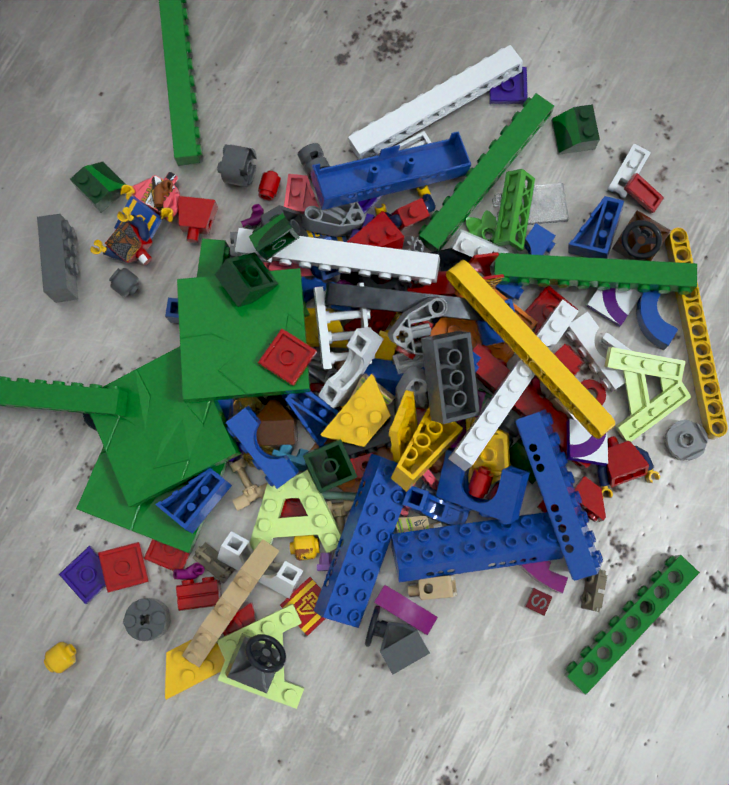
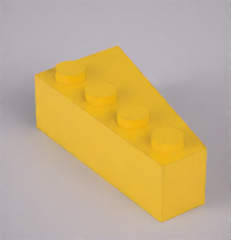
[391,407,463,492]

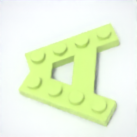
[604,347,691,442]
[250,470,344,553]
[217,604,304,709]

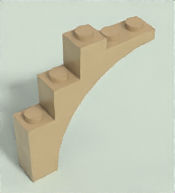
[182,539,279,667]

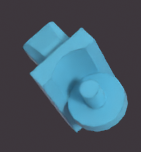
[272,445,309,471]

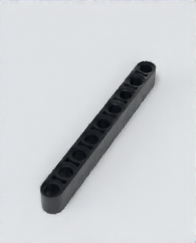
[324,283,486,322]

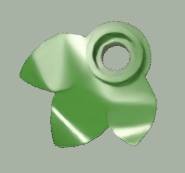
[466,210,497,243]

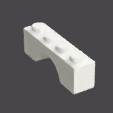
[566,312,625,393]
[318,327,384,408]
[217,531,303,598]

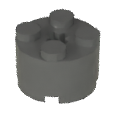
[217,144,257,187]
[123,598,170,641]

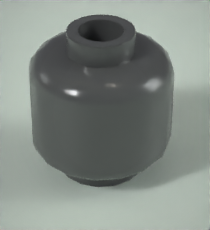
[109,268,139,297]

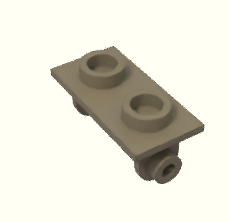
[193,542,235,584]
[581,569,608,612]

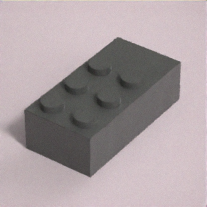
[37,214,79,303]
[421,331,480,424]

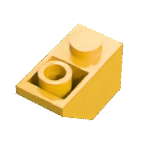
[375,330,399,362]

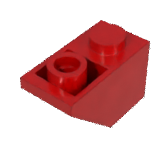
[574,476,606,522]

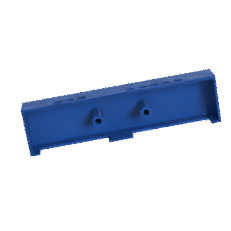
[310,131,471,210]
[515,409,603,581]
[314,454,406,628]
[391,511,566,582]

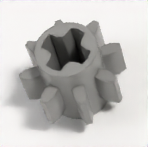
[402,236,424,252]

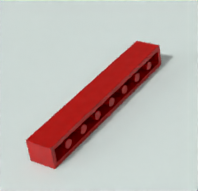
[473,343,590,470]

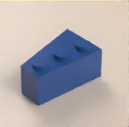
[568,196,624,259]
[363,358,425,404]
[281,390,340,447]
[155,468,232,534]

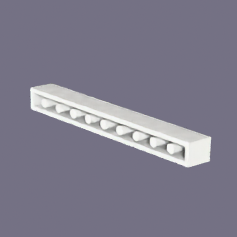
[348,45,523,160]
[235,228,440,285]
[448,300,579,471]

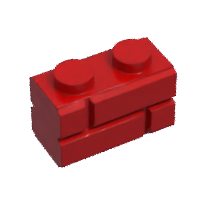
[176,577,222,611]

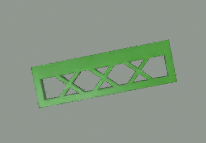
[494,169,535,251]

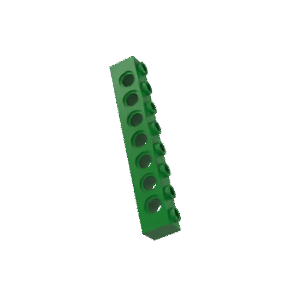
[564,555,700,695]

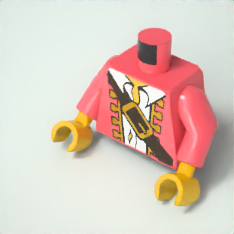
[120,172,180,222]

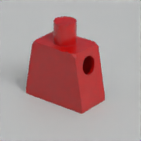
[178,196,218,243]

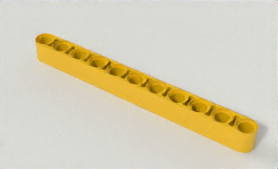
[665,227,728,440]
[446,260,615,439]

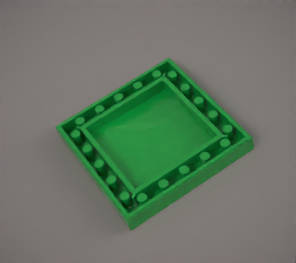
[177,268,310,403]
[91,346,241,507]
[76,439,237,554]

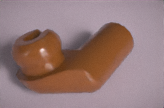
[154,180,173,207]

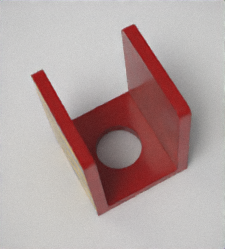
[468,252,504,289]

